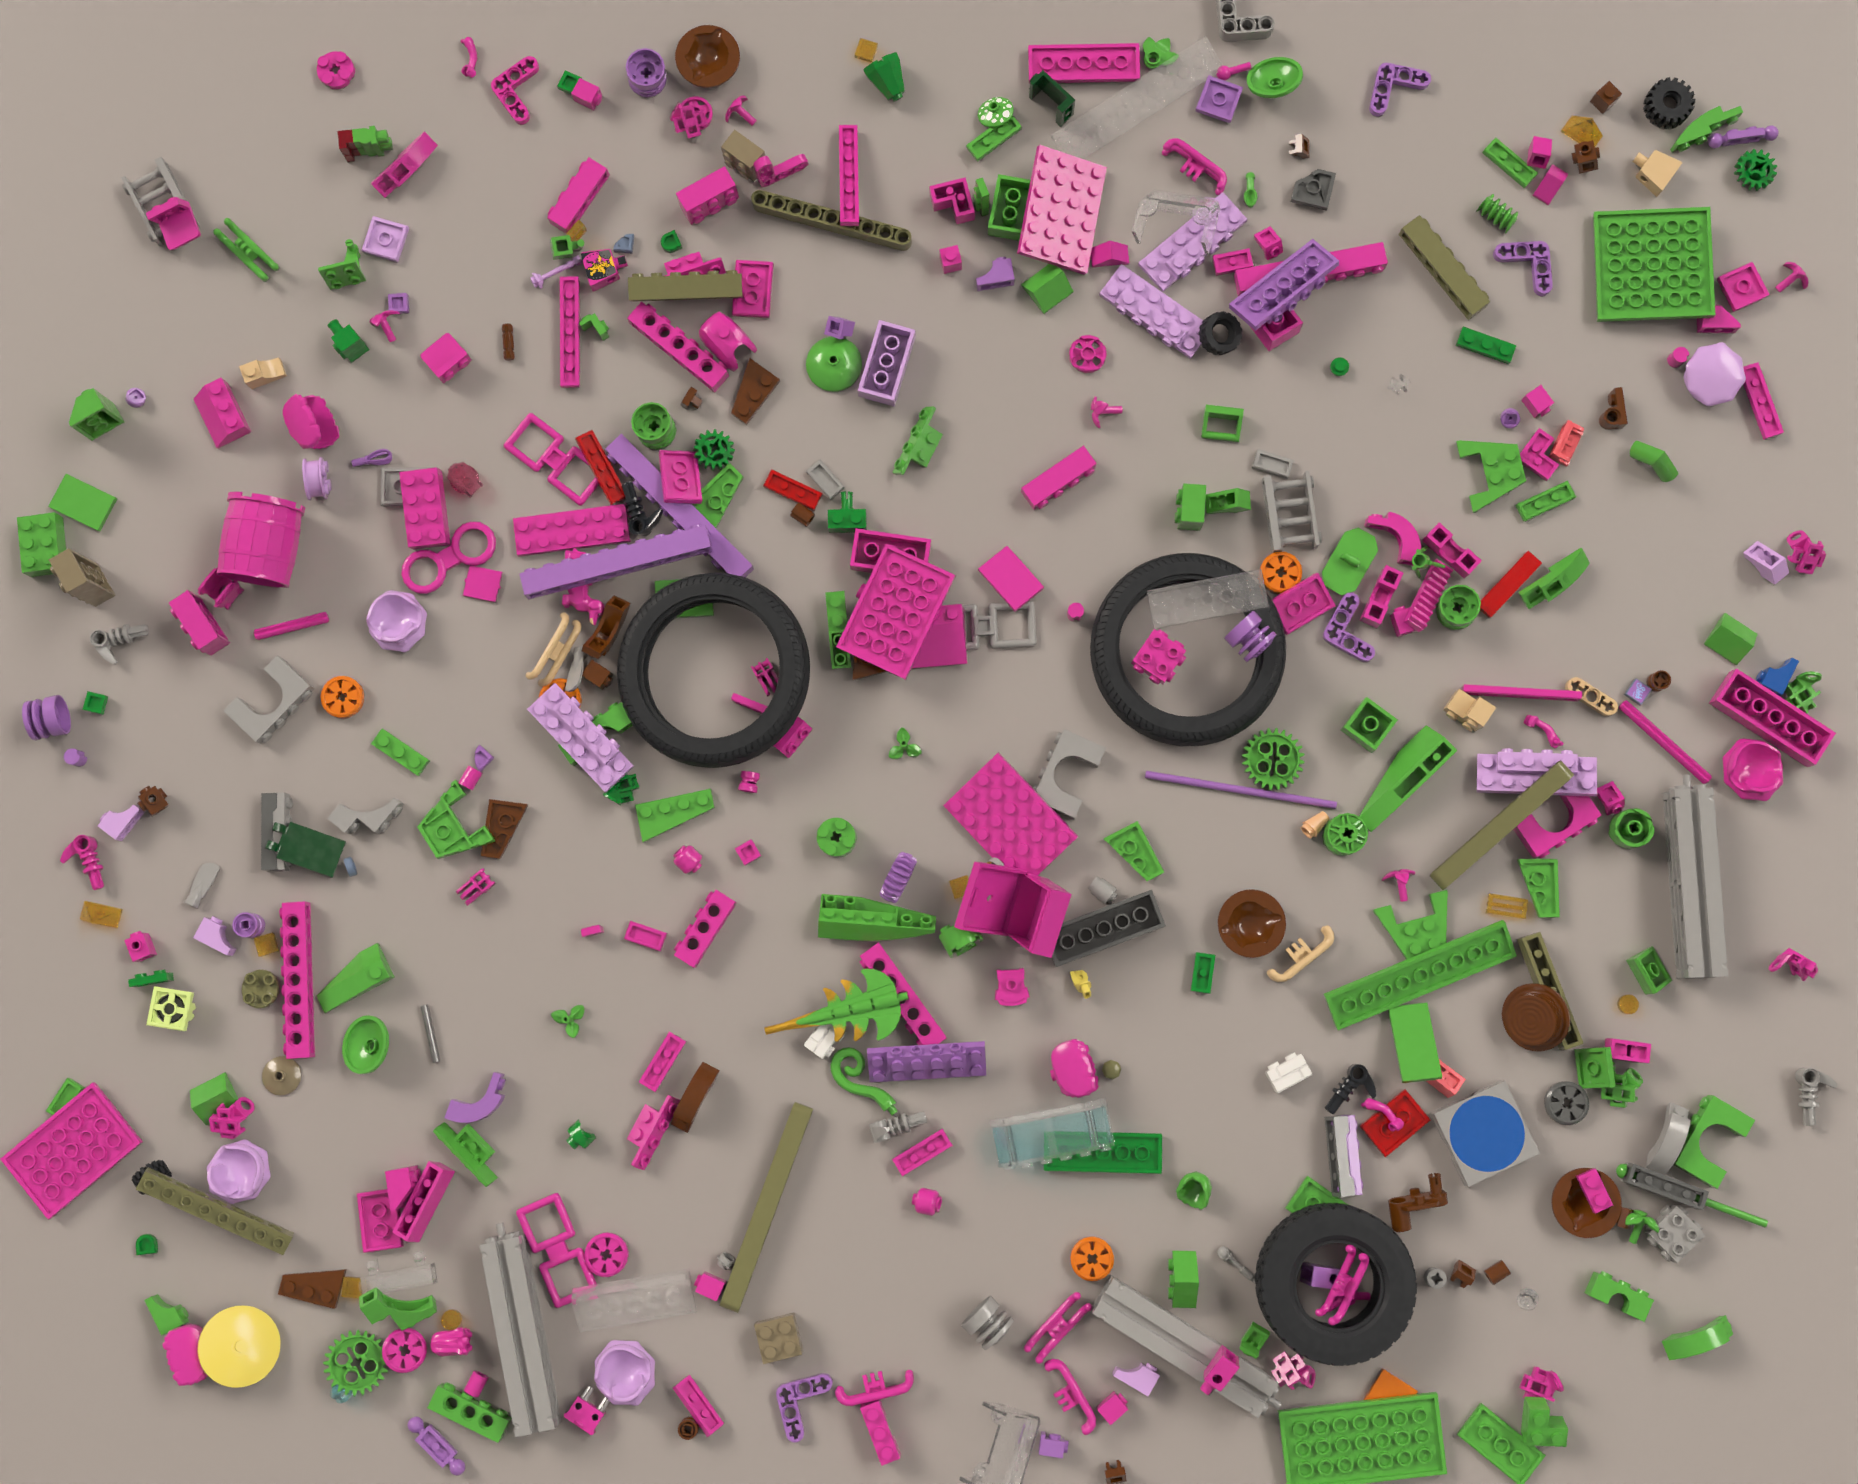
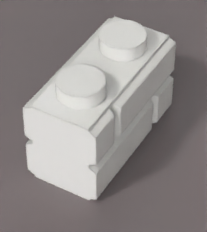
[804,1024,847,1059]
[1265,1052,1312,1093]

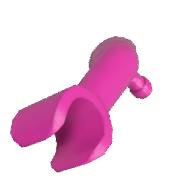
[461,37,477,78]
[1524,715,1564,748]
[1361,1098,1404,1131]

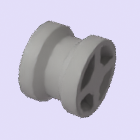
[1424,1267,1447,1289]

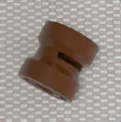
[1646,670,1671,692]
[678,1416,700,1440]

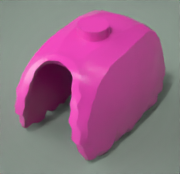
[699,311,757,372]
[283,394,340,449]
[1050,1039,1099,1098]
[162,1324,207,1386]

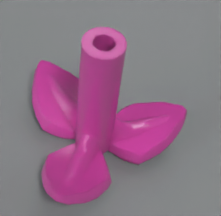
[725,95,757,126]
[1775,262,1808,293]
[369,310,400,342]
[1091,396,1123,428]
[1382,869,1415,902]

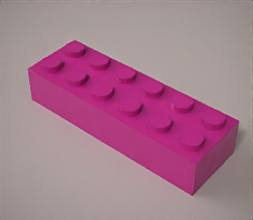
[1709,668,1836,767]

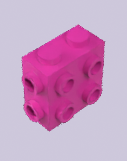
[1131,629,1187,685]

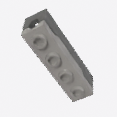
[261,792,293,871]

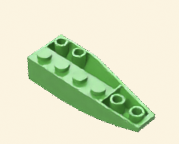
[1359,725,1457,832]
[818,894,936,941]

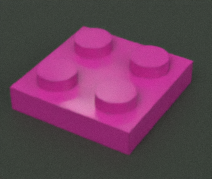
[1717,262,1770,312]

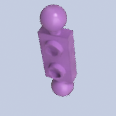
[1707,125,1779,149]
[408,1416,465,1476]

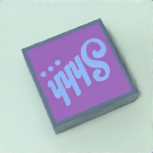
[1624,678,1652,705]

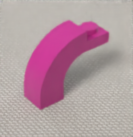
[1364,512,1421,566]

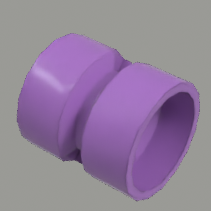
[232,912,265,938]

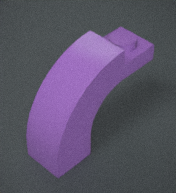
[444,1072,506,1123]

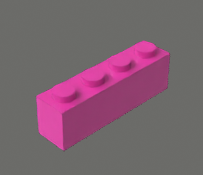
[547,157,610,235]
[1021,445,1097,510]
[392,1161,455,1242]

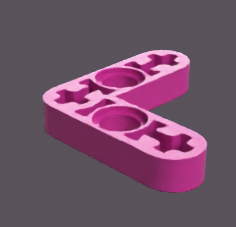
[491,56,539,125]
[753,154,809,187]

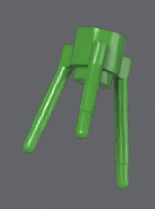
[1412,546,1445,578]

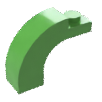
[1662,1315,1733,1360]

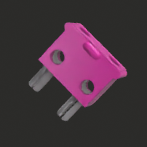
[564,1386,610,1435]

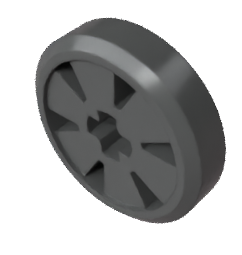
[1544,1081,1589,1125]

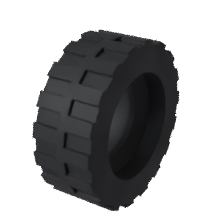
[1198,311,1243,355]

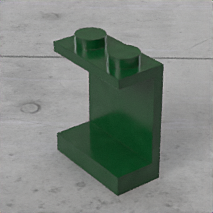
[1029,70,1075,127]

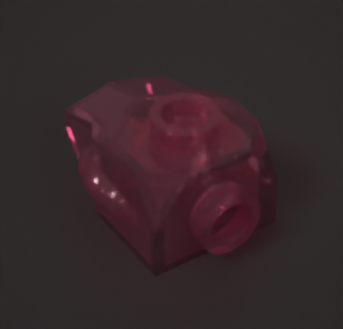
[446,462,483,498]

